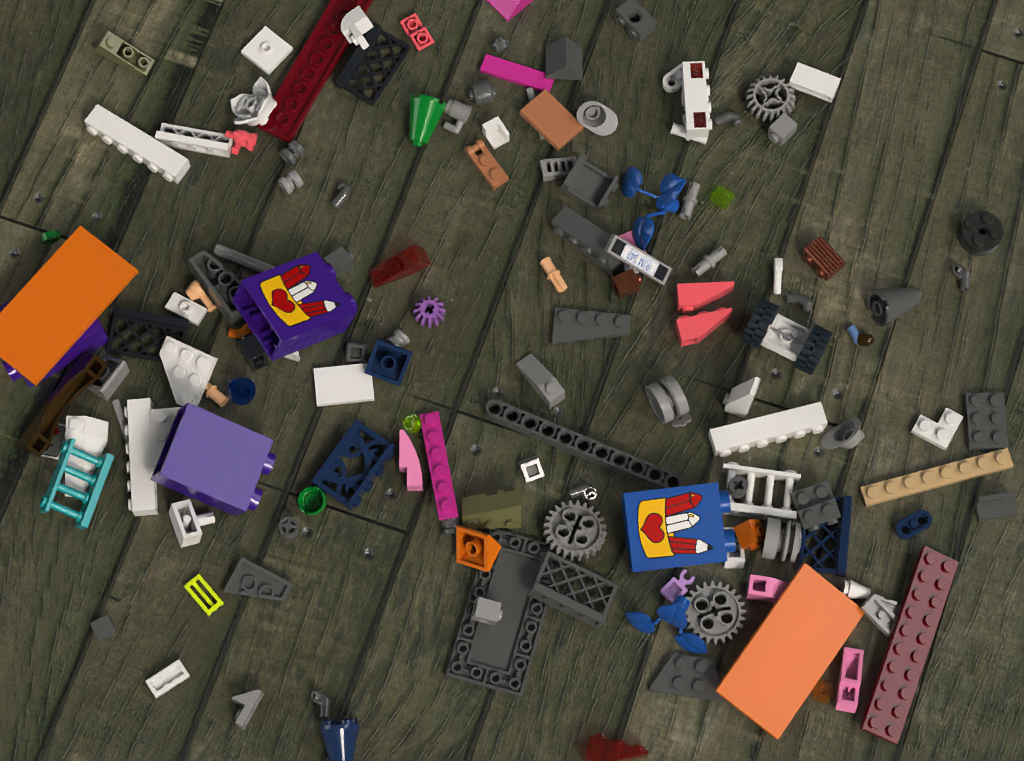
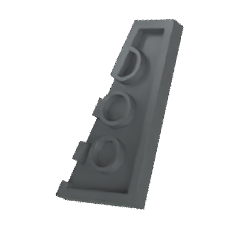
[552,308,631,346]

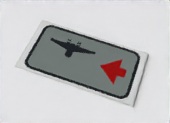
[42,423,66,459]

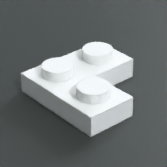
[911,407,964,450]

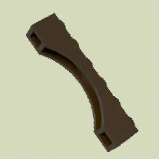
[16,351,108,458]

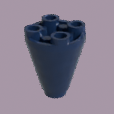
[320,718,360,761]

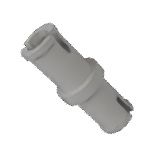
[679,182,700,220]
[691,245,727,278]

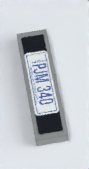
[604,234,672,285]

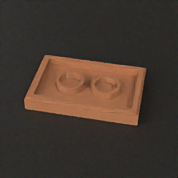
[519,89,584,151]

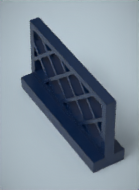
[798,496,852,577]

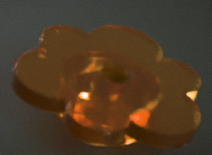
[811,681,834,704]

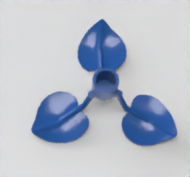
[621,167,687,251]
[624,595,709,654]

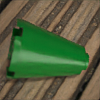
[409,94,447,148]

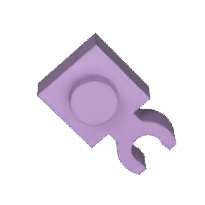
[660,569,695,603]

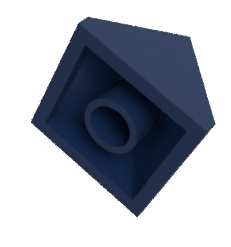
[364,339,413,386]

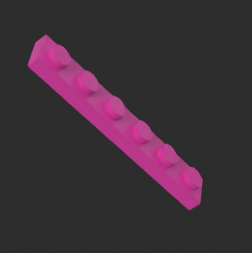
[419,411,458,521]

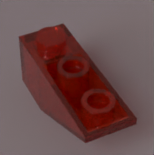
[368,244,431,288]
[584,734,649,761]

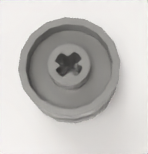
[645,375,689,424]

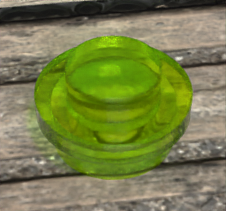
[403,414,421,434]

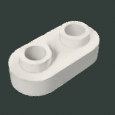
[662,63,695,93]

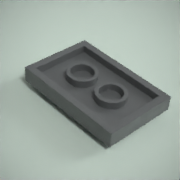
[964,392,1008,450]

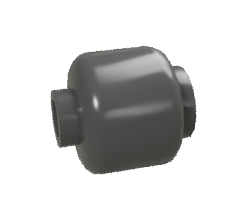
[469,80,496,106]

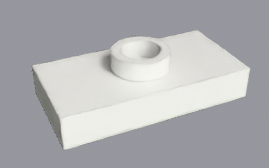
[165,292,208,326]
[145,659,190,699]

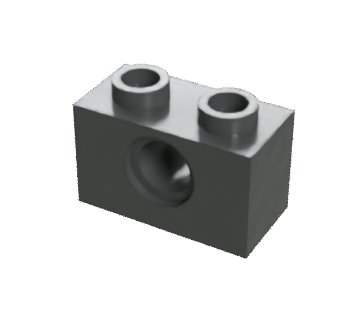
[615,0,656,42]

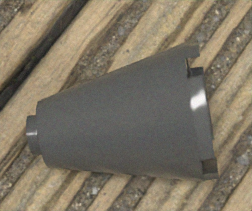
[867,286,922,326]

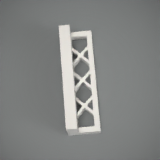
[155,123,234,158]

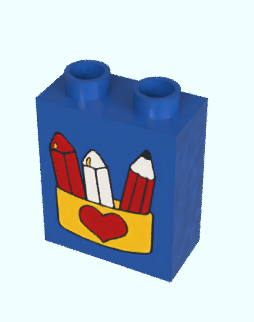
[621,482,736,572]

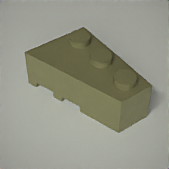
[462,486,521,529]

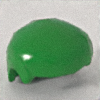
[297,486,327,516]

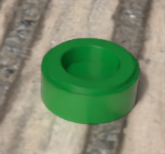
[41,230,61,244]

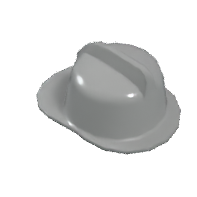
[576,100,618,136]
[821,417,865,450]

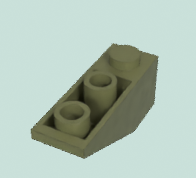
[94,31,155,76]

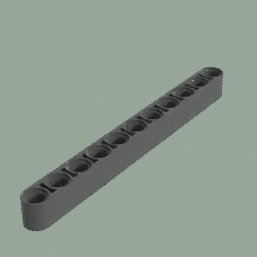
[486,399,682,489]

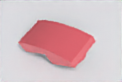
[399,13,434,52]

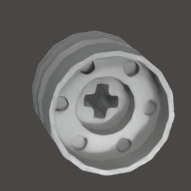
[761,517,802,563]

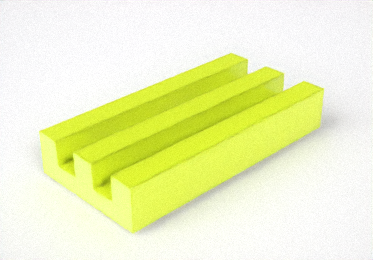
[184,574,224,616]

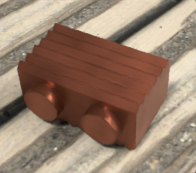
[802,235,846,281]

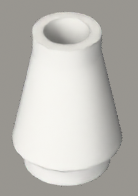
[840,579,871,600]

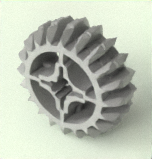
[745,74,796,123]

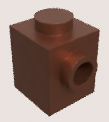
[611,268,642,300]

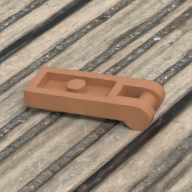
[464,139,509,190]

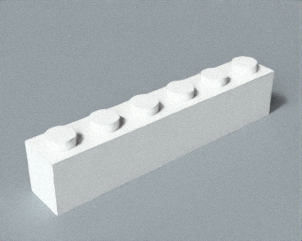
[84,104,191,184]
[124,398,158,516]
[708,402,828,457]

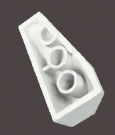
[722,377,761,419]
[65,416,109,497]

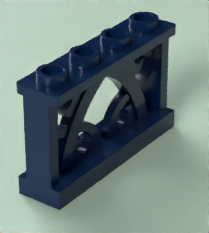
[312,419,396,511]

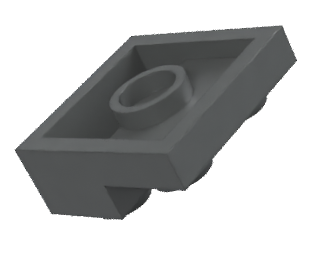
[790,480,841,532]

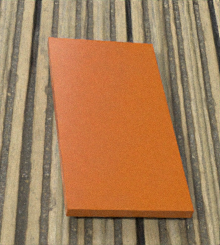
[0,226,139,386]
[714,563,864,740]

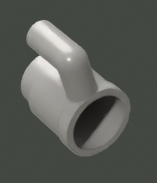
[443,99,472,134]

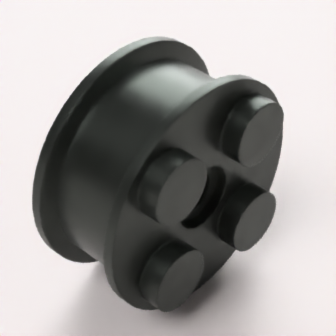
[959,211,1003,256]

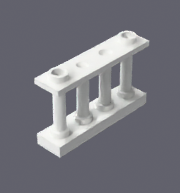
[722,462,801,524]

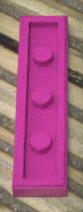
[480,54,555,93]

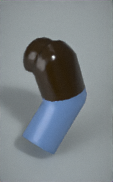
[847,325,874,346]

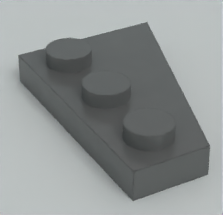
[223,557,294,602]

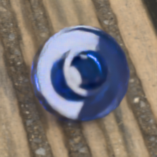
[228,377,256,405]

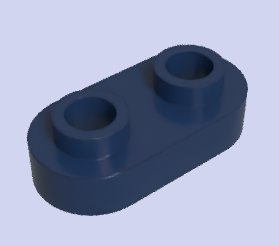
[895,510,932,540]

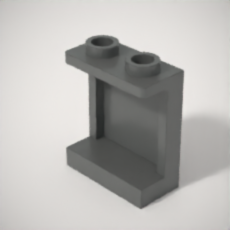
[560,153,619,212]

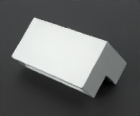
[789,62,841,103]

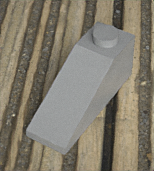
[516,354,565,409]

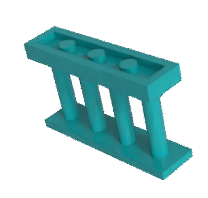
[39,438,114,530]

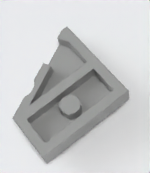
[859,594,902,637]

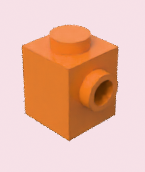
[734,519,765,551]

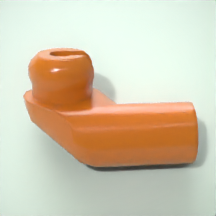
[228,323,253,339]

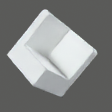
[482,116,509,149]

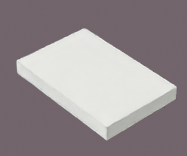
[314,363,375,407]

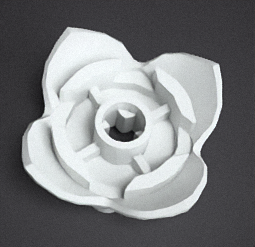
[230,77,277,126]

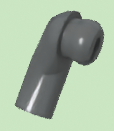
[331,182,351,209]
[952,264,970,291]
[787,294,813,312]
[311,690,331,718]

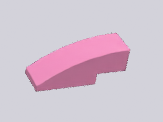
[399,430,423,491]
[835,647,864,713]

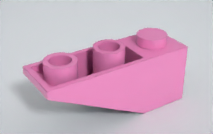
[746,574,789,603]

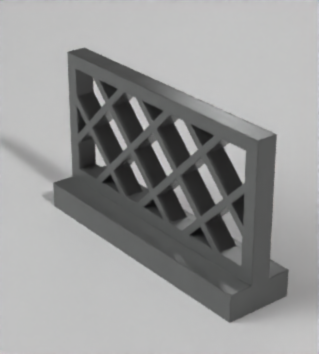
[528,551,618,629]

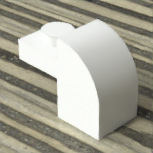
[341,5,374,50]

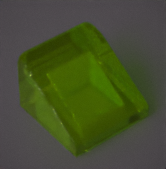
[710,185,736,210]

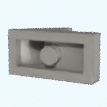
[231,689,264,730]

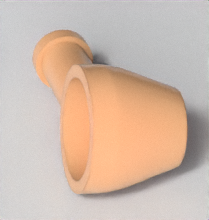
[185,279,217,313]

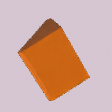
[456,525,502,572]

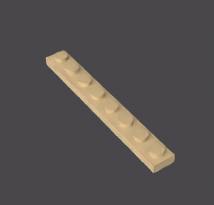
[859,448,1014,507]

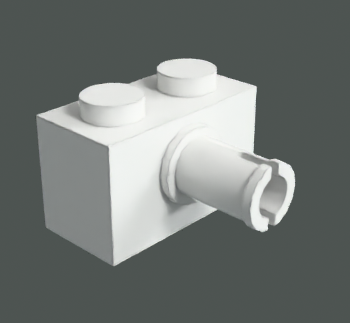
[169,499,215,548]

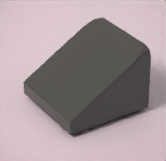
[346,340,367,363]

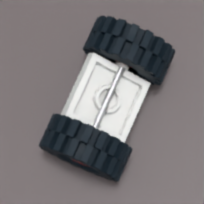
[741,298,833,376]

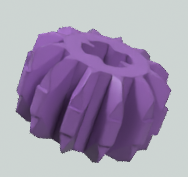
[413,295,446,329]

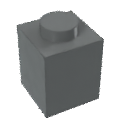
[324,246,354,278]

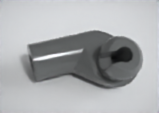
[714,111,742,127]
[568,484,597,500]

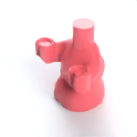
[225,129,257,155]

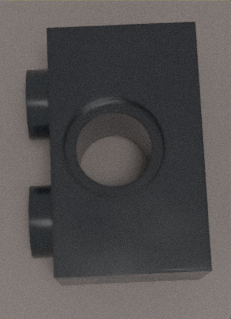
[238,334,269,373]

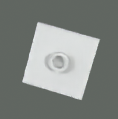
[241,26,293,75]

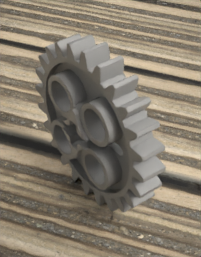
[543,500,607,561]
[685,581,746,645]

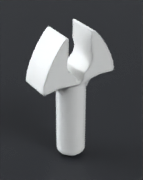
[773,258,783,294]

